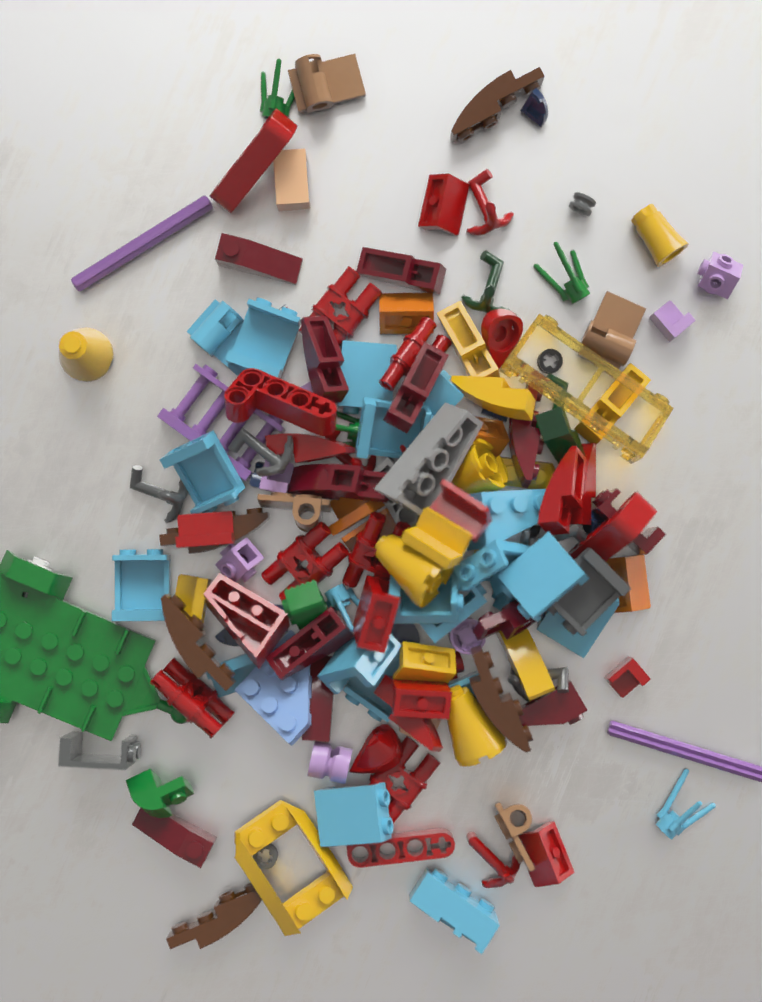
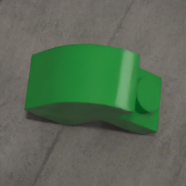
[126,768,194,818]

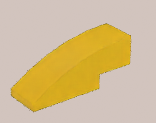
[437,301,500,378]
[574,363,651,444]
[451,375,536,421]
[496,628,555,701]

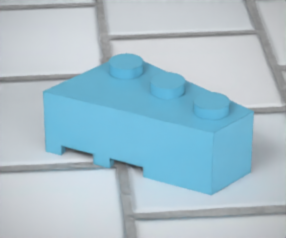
[467,489,546,551]

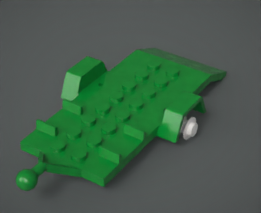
[0,550,187,741]

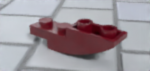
[508,374,544,488]
[288,464,388,503]
[473,599,547,641]

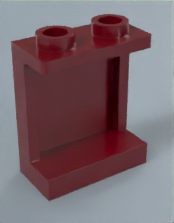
[591,488,666,555]

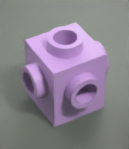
[697,252,743,299]
[215,537,264,583]

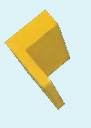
[401,507,472,569]
[175,574,211,623]
[393,641,456,684]

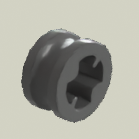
[569,192,596,216]
[253,843,278,869]

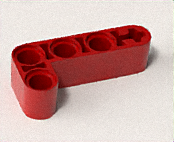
[209,108,298,213]
[224,368,337,436]
[568,491,657,562]
[346,828,455,868]

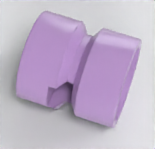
[448,617,486,655]
[307,741,353,784]

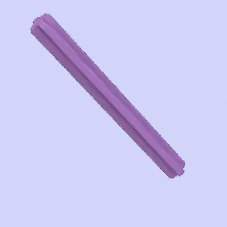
[71,195,213,292]
[607,721,762,782]

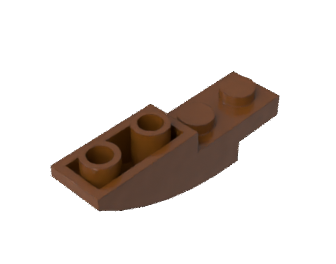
[450,67,545,143]
[159,508,270,554]
[161,594,237,691]
[469,645,533,753]
[166,882,262,949]

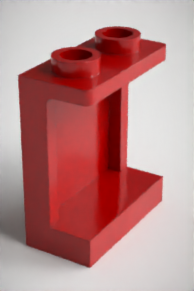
[353,575,400,653]

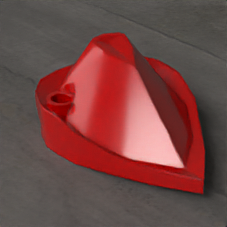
[481,309,523,369]
[349,724,403,774]

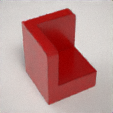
[604,656,651,698]

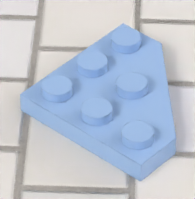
[235,630,312,746]

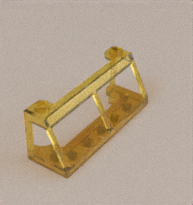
[499,314,674,464]

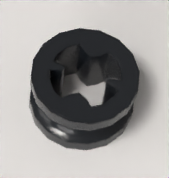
[537,349,563,374]

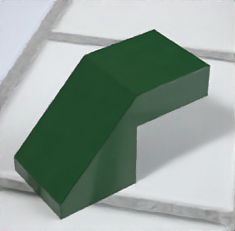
[535,406,585,464]

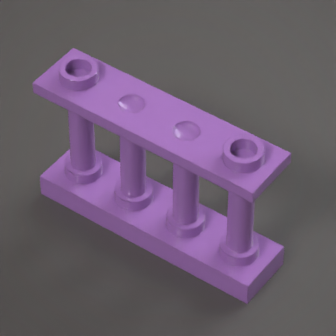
[157,364,286,482]

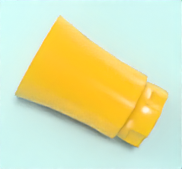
[631,204,689,267]

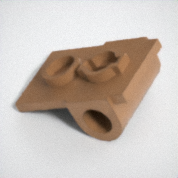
[288,54,366,113]
[578,291,646,373]
[257,492,331,533]
[494,802,535,872]

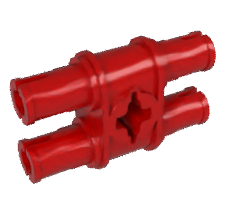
[299,266,382,347]
[379,317,452,391]
[342,511,412,588]
[261,521,349,600]
[149,657,235,739]
[368,736,441,824]

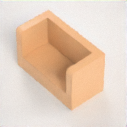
[273,149,310,211]

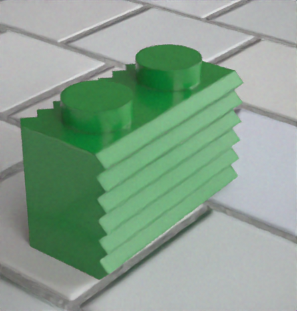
[282,580,327,630]

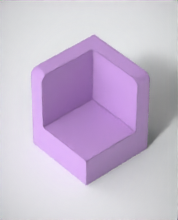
[649,301,696,342]
[259,460,294,493]

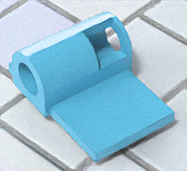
[187,299,244,376]

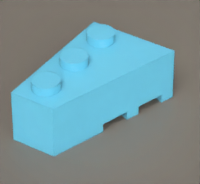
[409,867,500,954]

